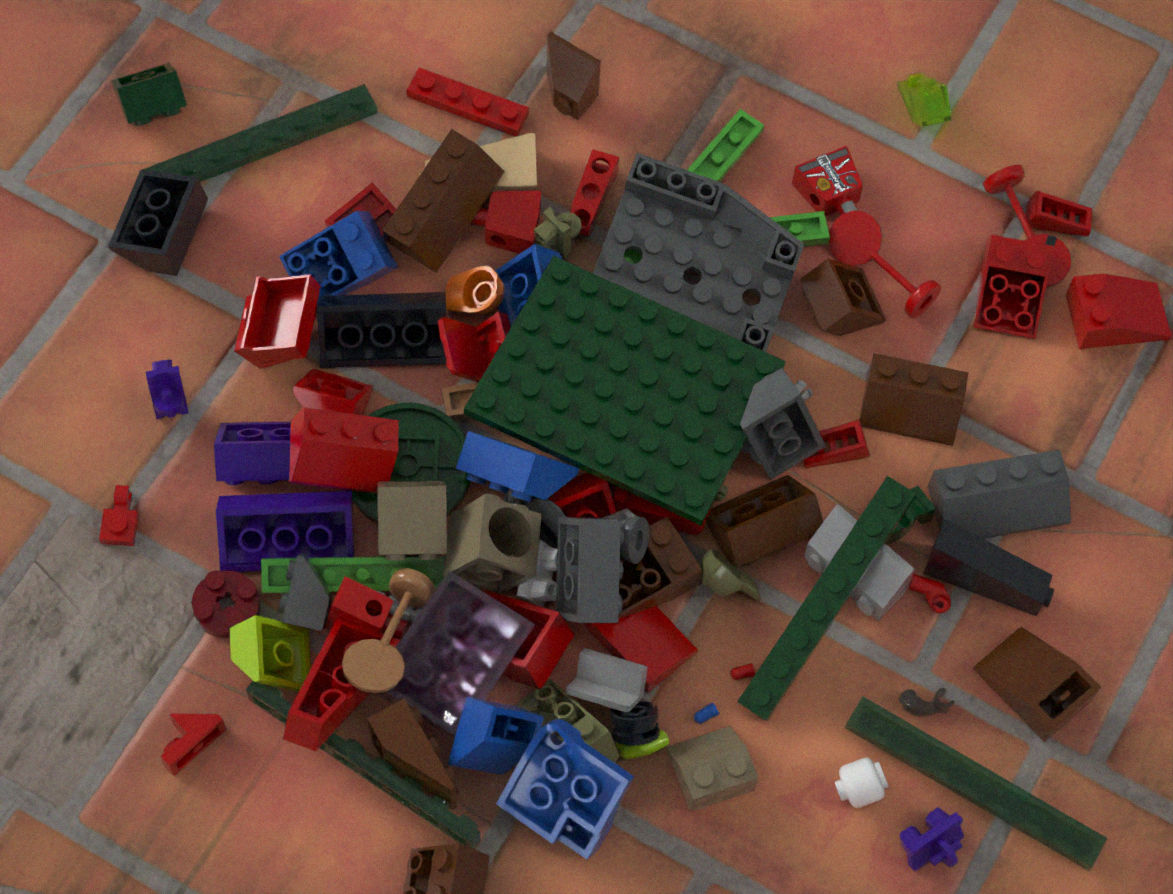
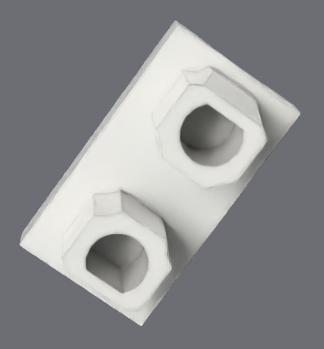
[516,540,558,607]

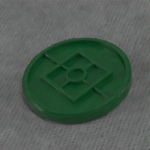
[346,403,471,524]

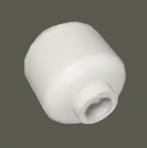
[835,757,889,808]

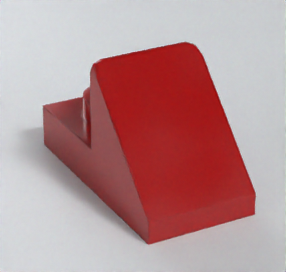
[160,713,226,776]

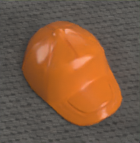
[445,266,505,315]

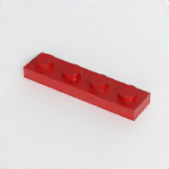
[406,67,529,137]

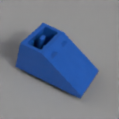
[279,210,398,296]

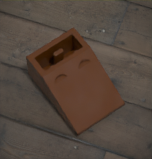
[618,516,702,619]
[973,627,1101,743]
[367,698,459,810]

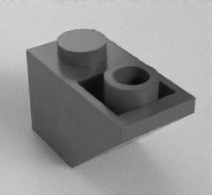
[278,554,332,631]

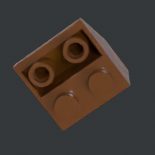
[403,843,490,894]

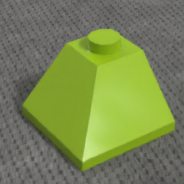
[230,615,311,692]

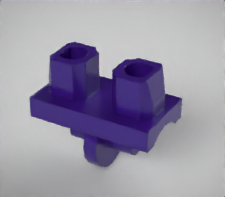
[146,359,189,419]
[900,807,964,872]

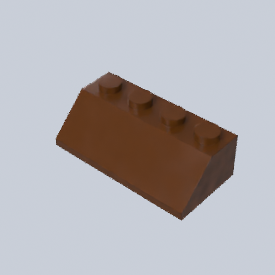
[382,129,505,273]

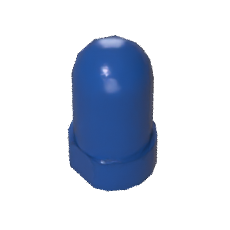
[694,702,719,724]

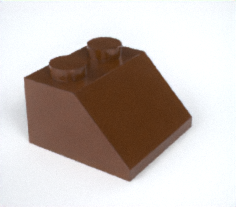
[800,258,886,336]

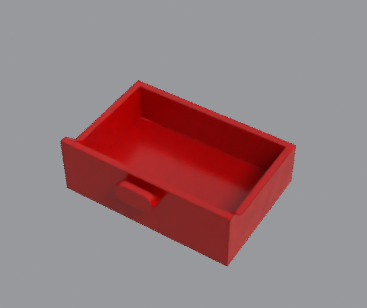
[241,274,321,363]

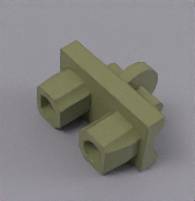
[534,207,581,260]

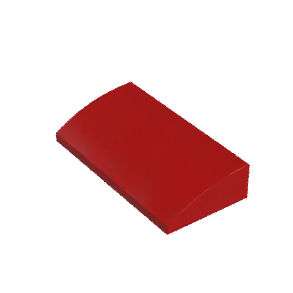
[583,606,698,694]

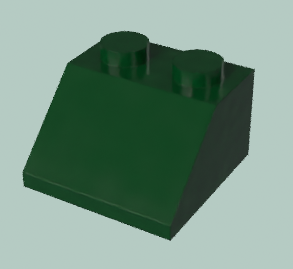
[111,62,187,126]

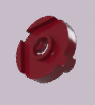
[192,570,261,638]

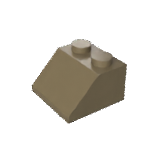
[666,726,758,812]

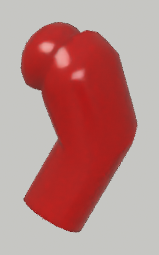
[909,574,951,614]

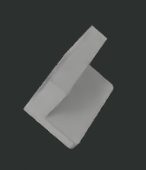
[566,648,648,713]

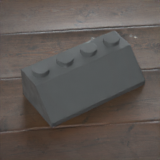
[927,450,1071,539]

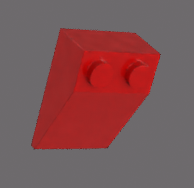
[1066,273,1172,349]
[447,589,574,690]

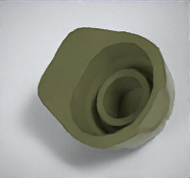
[700,548,761,601]

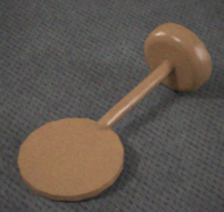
[342,568,436,693]

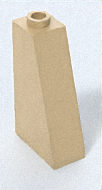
[419,133,537,203]

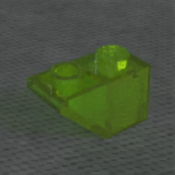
[897,73,951,127]

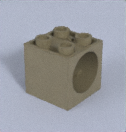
[377,481,447,561]
[443,494,541,594]

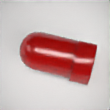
[730,663,755,680]

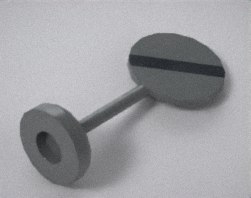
[520,497,649,564]

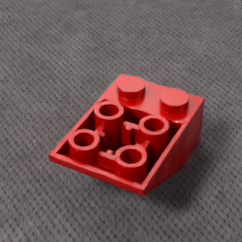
[973,235,1054,339]

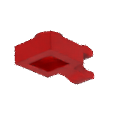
[99,485,139,546]

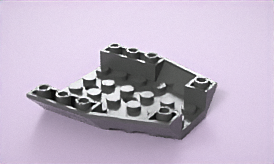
[593,153,804,352]

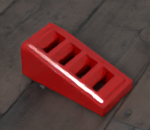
[1025,191,1092,237]
[803,420,870,468]

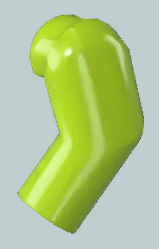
[616,730,669,760]

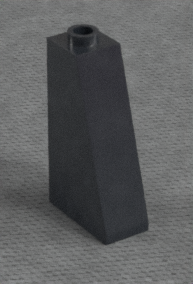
[923,520,1054,616]

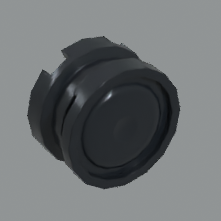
[610,701,660,746]

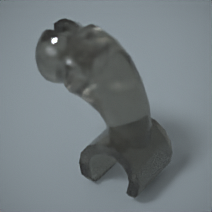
[899,688,954,716]

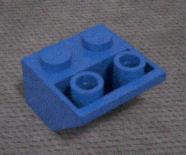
[448,696,544,775]

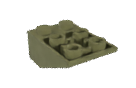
[514,679,620,762]

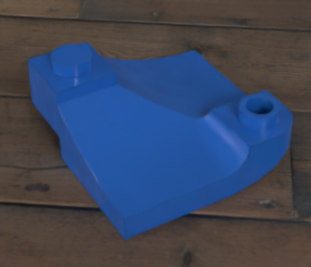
[496,719,634,860]

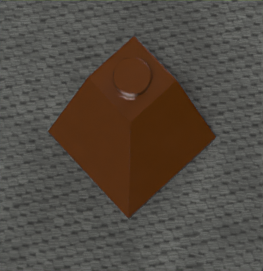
[546,32,601,120]

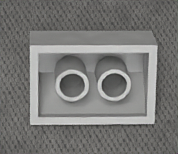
[804,504,915,621]

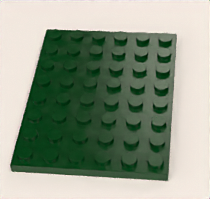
[464,256,786,526]

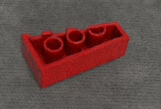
[283,617,402,752]

